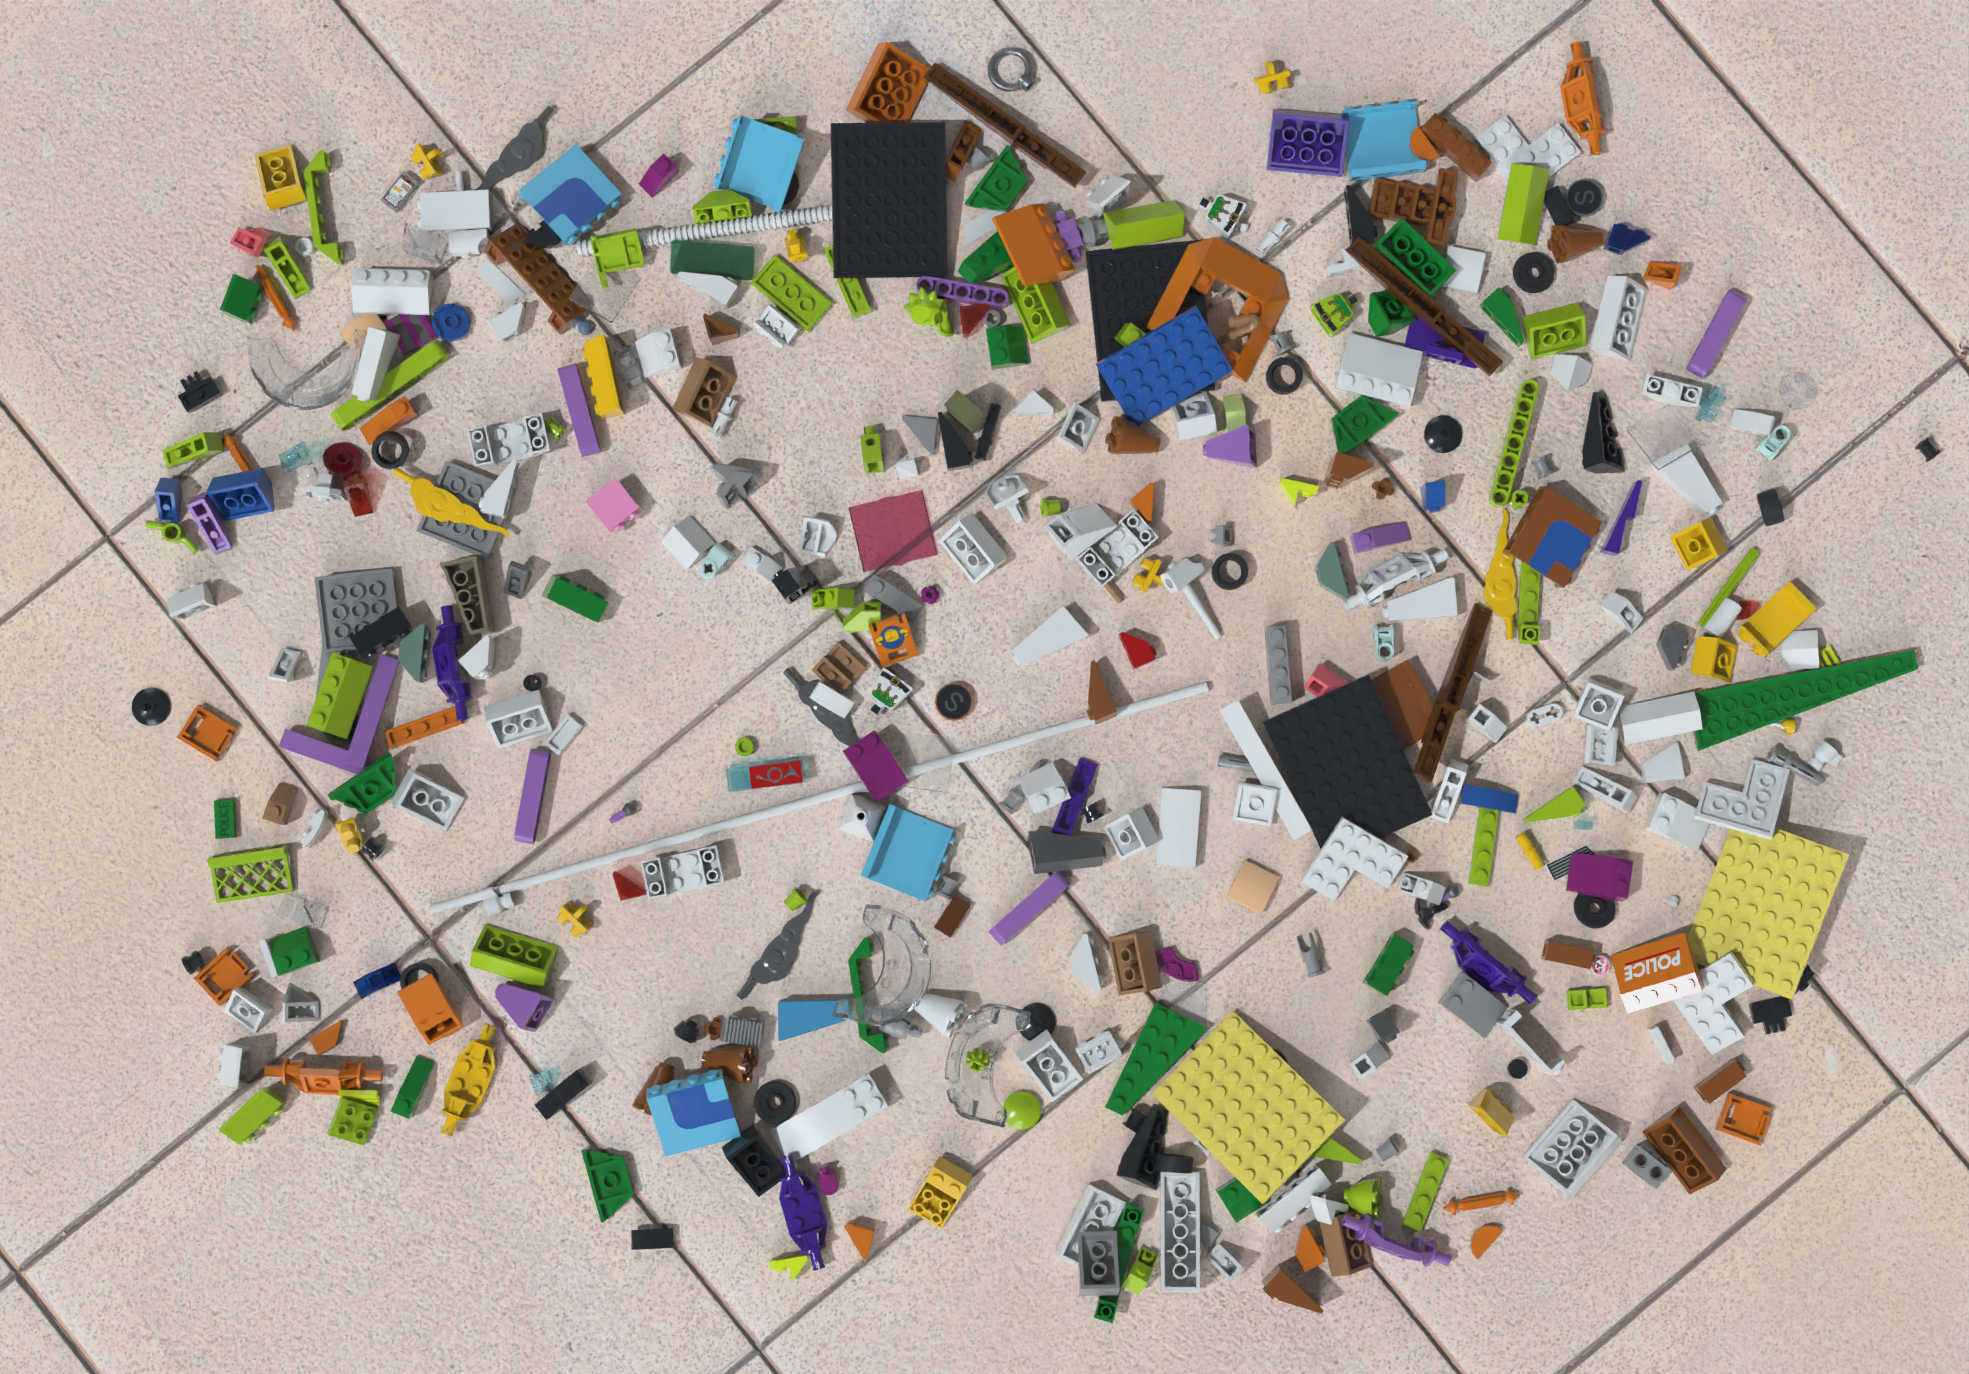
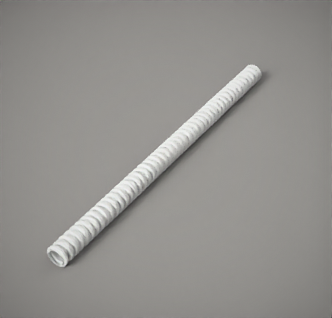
[577,204,832,257]

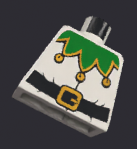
[1198,194,1247,240]
[869,667,913,716]

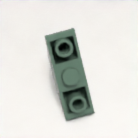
[1315,542,1351,600]
[398,624,431,683]

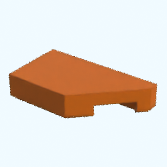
[309,1020,343,1056]

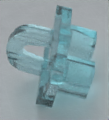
[1694,386,1726,423]

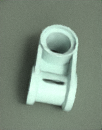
[1754,425,1791,462]
[700,542,733,580]
[1373,625,1394,662]

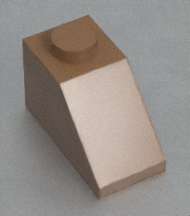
[262,783,298,825]

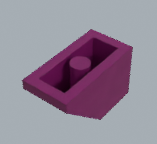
[639,153,679,198]

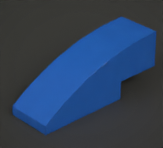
[1459,785,1518,814]

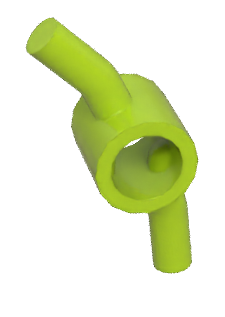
[145,520,199,554]

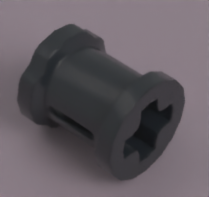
[1914,437,1941,462]
[1122,1108,1146,1133]

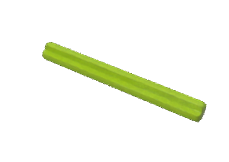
[1698,548,1760,628]

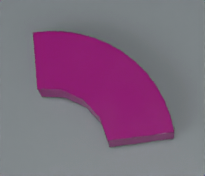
[1155,947,1199,982]

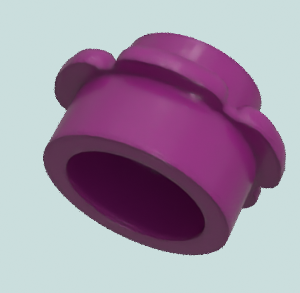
[921,585,940,604]

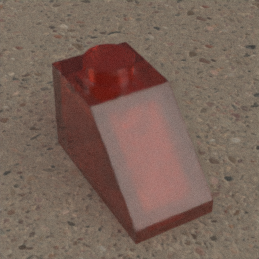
[343,470,373,517]

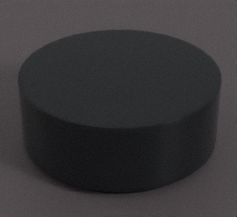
[1507,1059,1528,1079]

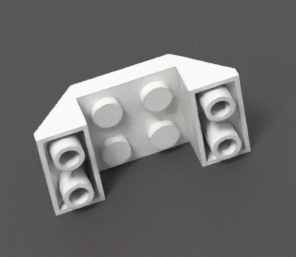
[467,413,550,467]
[1076,509,1159,588]
[641,845,724,899]

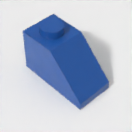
[154,478,182,523]
[1420,480,1445,513]

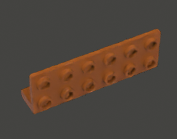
[484,223,592,335]

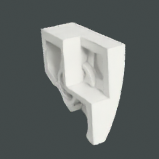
[1641,743,1685,783]

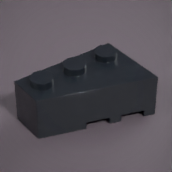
[771,564,820,605]
[348,607,412,659]

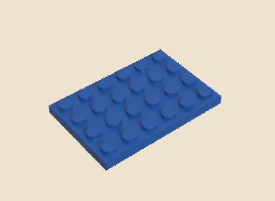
[1096,305,1233,425]

